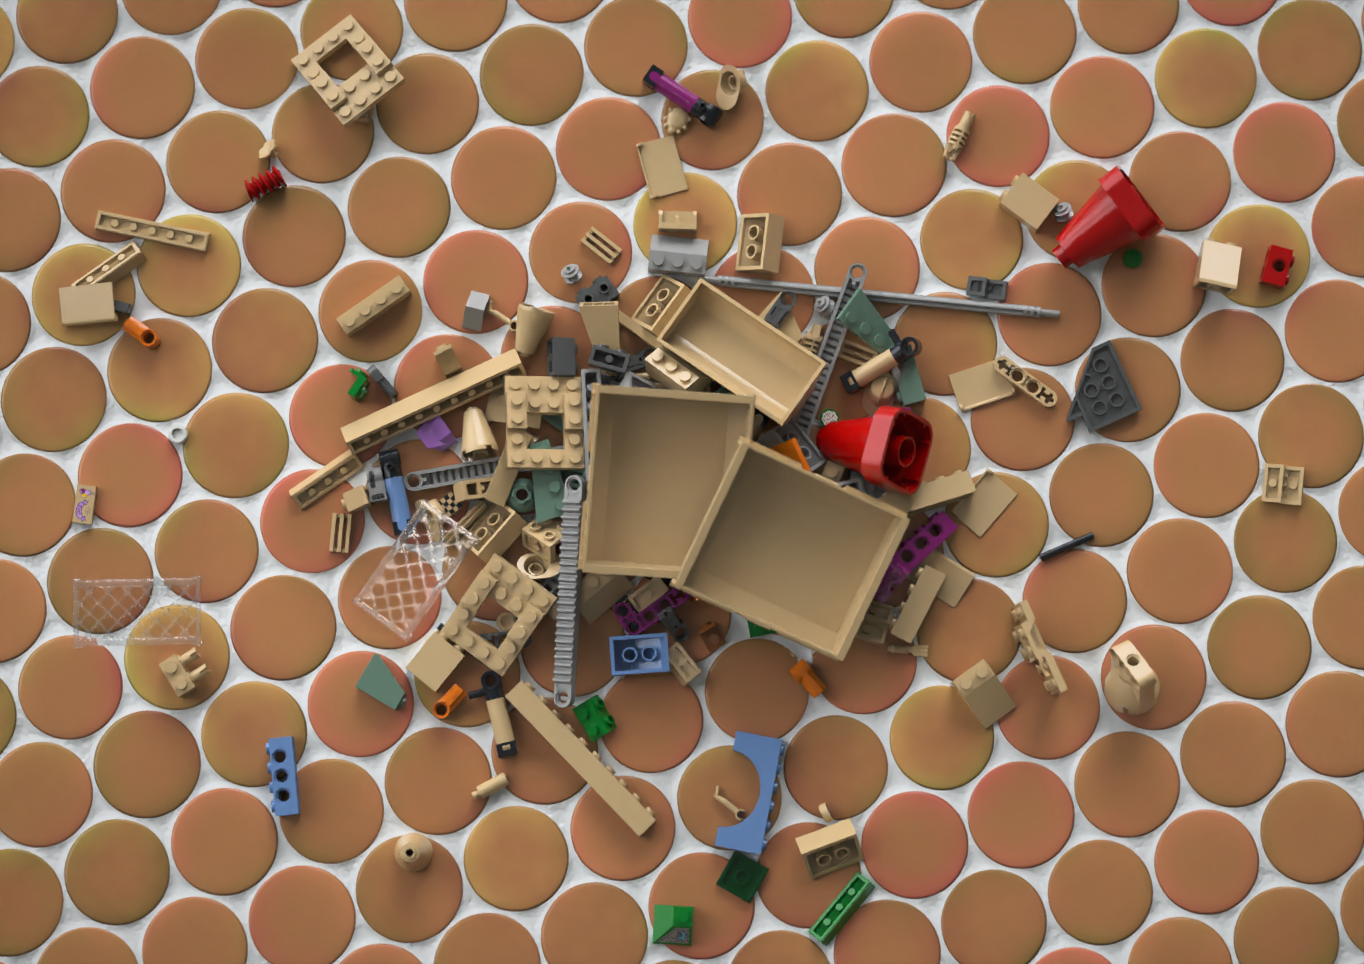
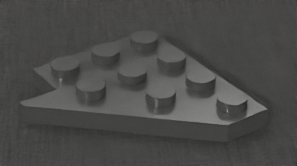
[1065,340,1142,434]

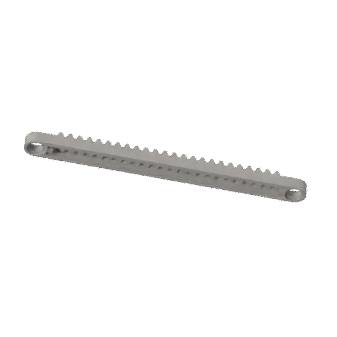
[794,263,867,436]
[404,445,585,491]
[553,475,586,708]

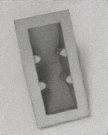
[462,291,490,332]

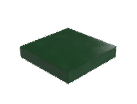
[716,850,769,903]

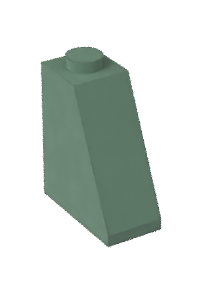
[355,653,407,710]

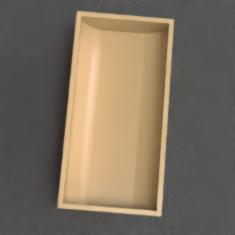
[656,278,827,426]

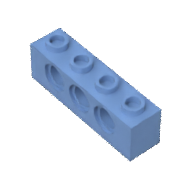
[266,736,301,816]

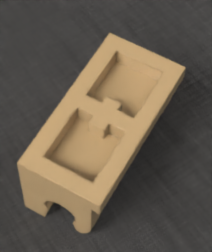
[658,210,697,233]
[668,642,702,687]

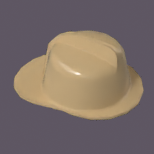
[716,65,747,110]
[862,373,898,416]
[415,499,446,542]
[517,553,561,583]

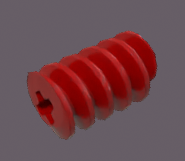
[244,166,287,203]

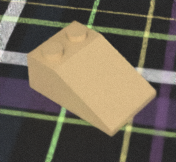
[951,659,1016,729]

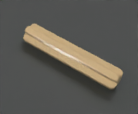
[442,500,488,545]

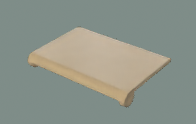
[636,135,688,199]
[59,282,118,327]
[948,360,1016,412]
[485,386,543,429]
[950,469,1017,537]
[906,545,975,608]

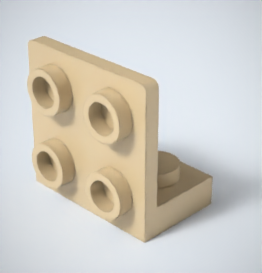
[522,517,563,563]

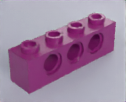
[891,511,958,572]

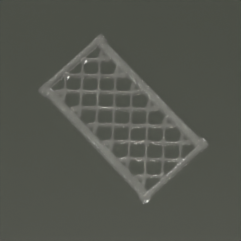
[352,499,479,642]
[72,575,202,648]

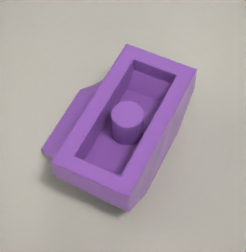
[416,416,458,452]

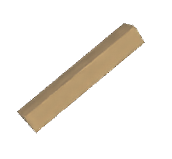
[71,241,146,286]
[484,433,533,507]
[289,449,365,510]

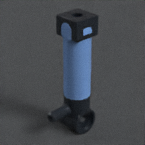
[378,448,415,537]

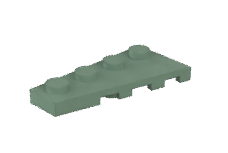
[836,288,895,355]
[530,439,565,524]

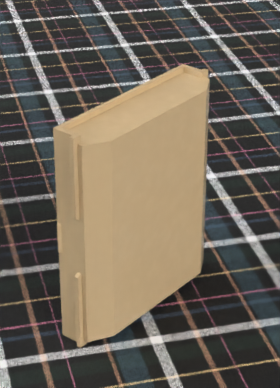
[578,383,756,579]
[670,435,910,661]

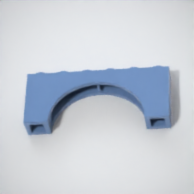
[715,731,785,855]

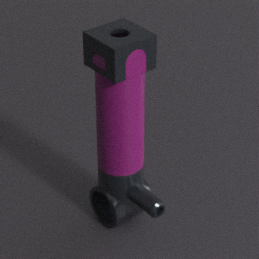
[642,64,723,129]

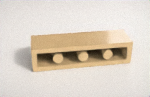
[336,275,412,337]
[889,565,946,644]

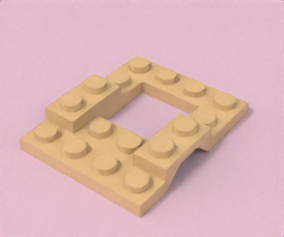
[291,14,406,128]
[504,376,585,470]
[440,553,558,677]
[1011,599,1068,695]

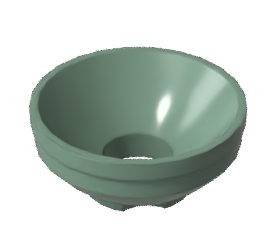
[506,478,535,513]

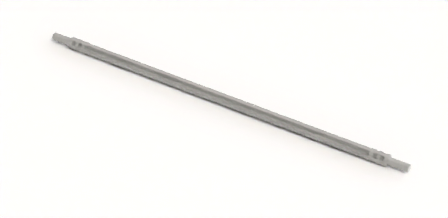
[699,275,1060,318]

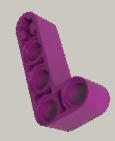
[614,588,690,635]

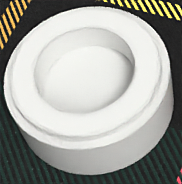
[168,425,188,444]

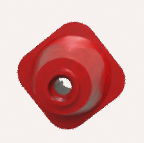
[1052,166,1166,268]
[816,406,933,495]

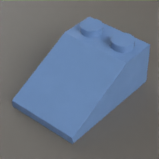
[609,633,670,676]

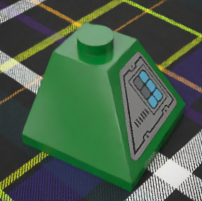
[652,904,693,946]

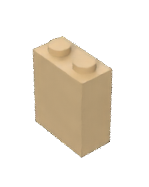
[998,173,1060,233]
[406,632,466,692]

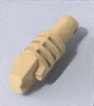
[942,111,976,162]
[802,324,823,356]

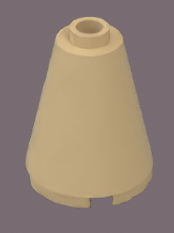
[515,303,555,357]
[461,406,499,462]
[394,833,433,872]

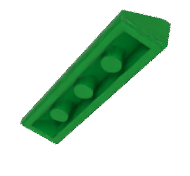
[808,872,875,946]

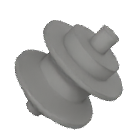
[1053,202,1074,222]
[561,264,582,284]
[814,295,835,317]

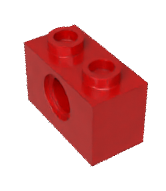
[1258,244,1295,290]

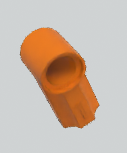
[122,316,161,349]
[788,658,827,698]
[433,684,467,720]

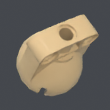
[1104,640,1160,715]

